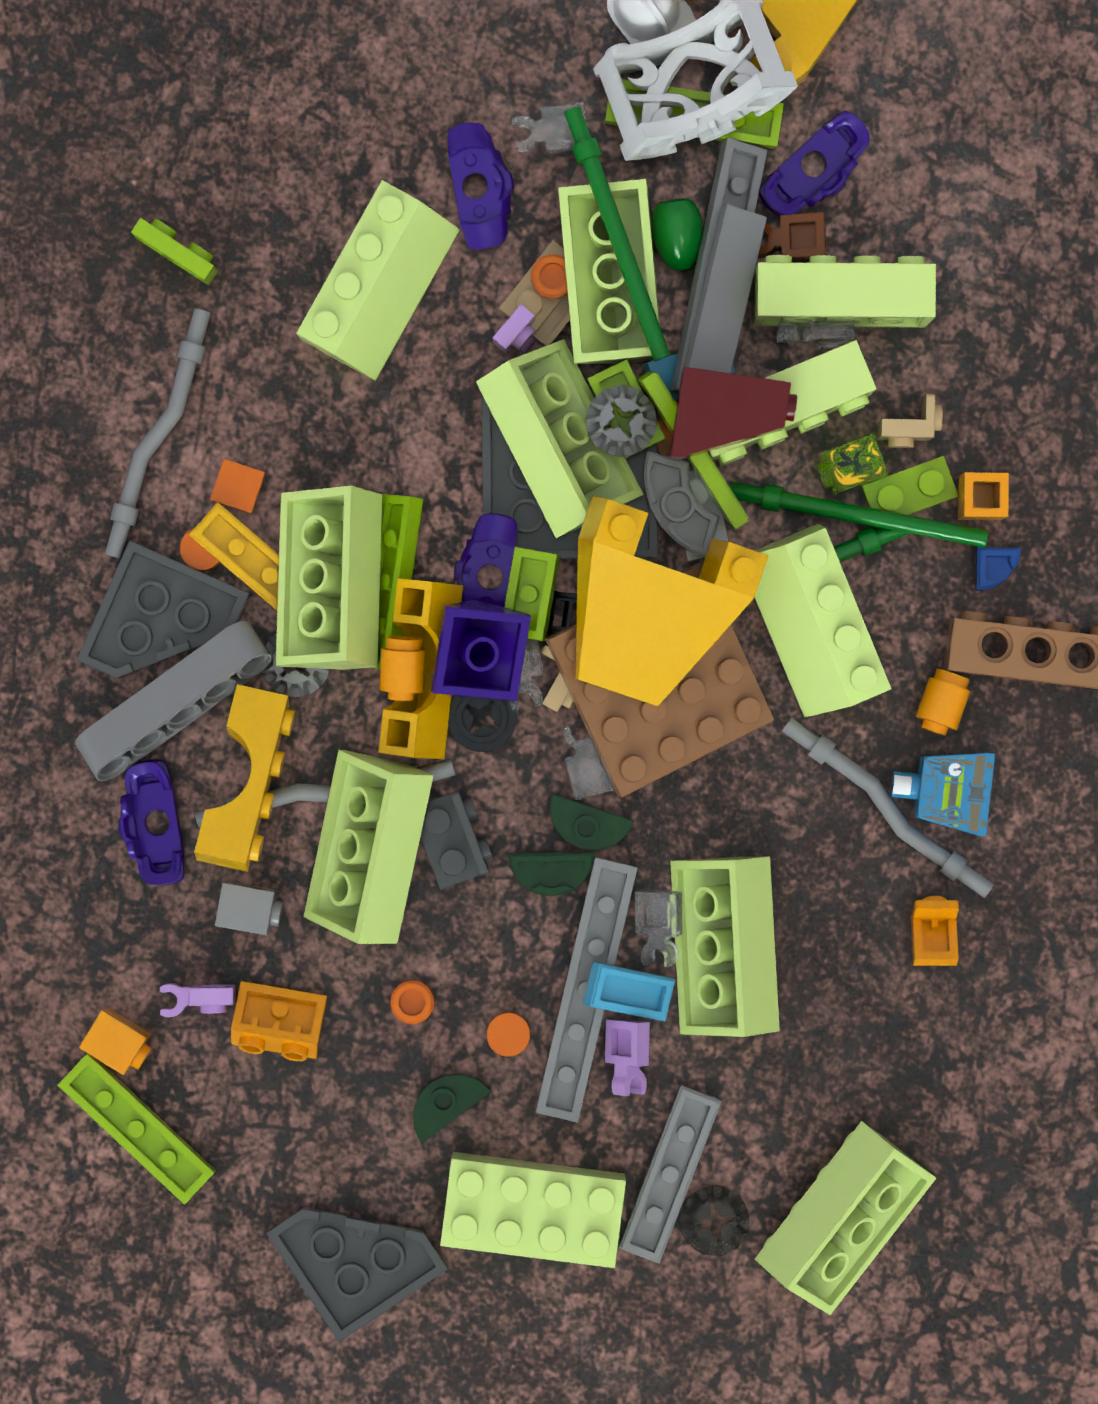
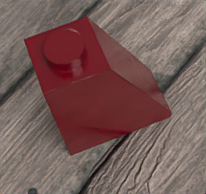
[669,367,797,460]

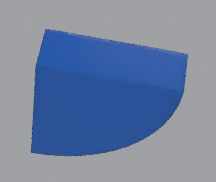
[975,547,1021,591]

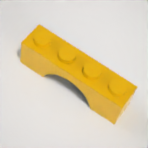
[378,578,463,759]
[194,684,295,872]

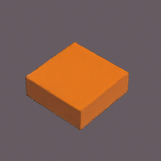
[210,459,266,514]

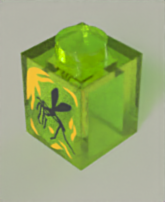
[817,433,888,495]

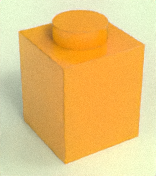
[958,472,1009,520]
[79,1007,152,1075]

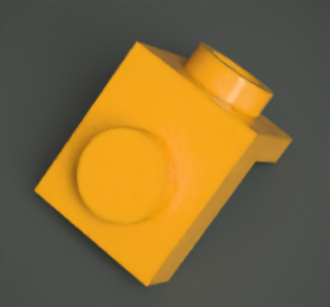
[911,896,959,966]

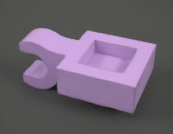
[492,304,536,354]
[160,983,237,1017]
[605,1018,650,1096]

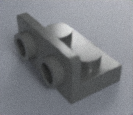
[421,790,494,890]

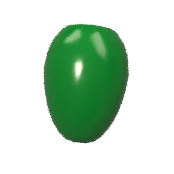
[651,198,703,271]

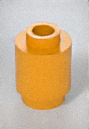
[379,636,425,701]
[915,668,970,736]

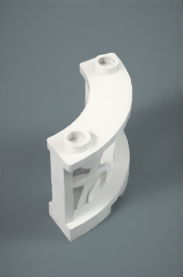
[593,0,798,161]

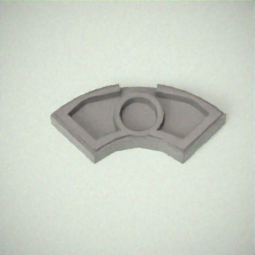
[644,451,720,558]

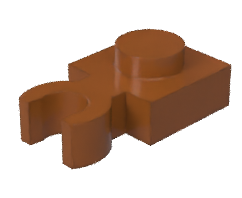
[758,212,827,261]

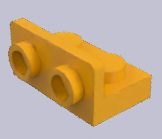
[231,981,327,1061]

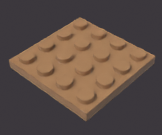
[545,563,774,798]

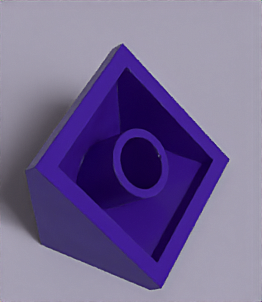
[431,600,531,701]

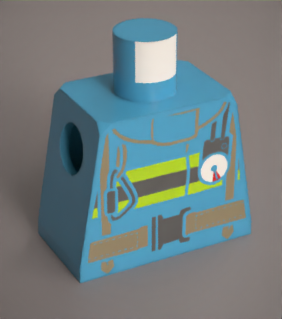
[890,753,995,837]

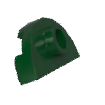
[550,794,634,851]
[508,852,595,897]
[413,1074,491,1144]

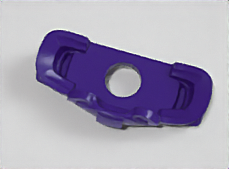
[759,111,870,217]
[448,123,514,250]
[454,513,517,607]
[118,759,184,885]

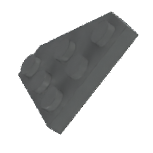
[77,541,250,678]
[266,1207,448,1342]

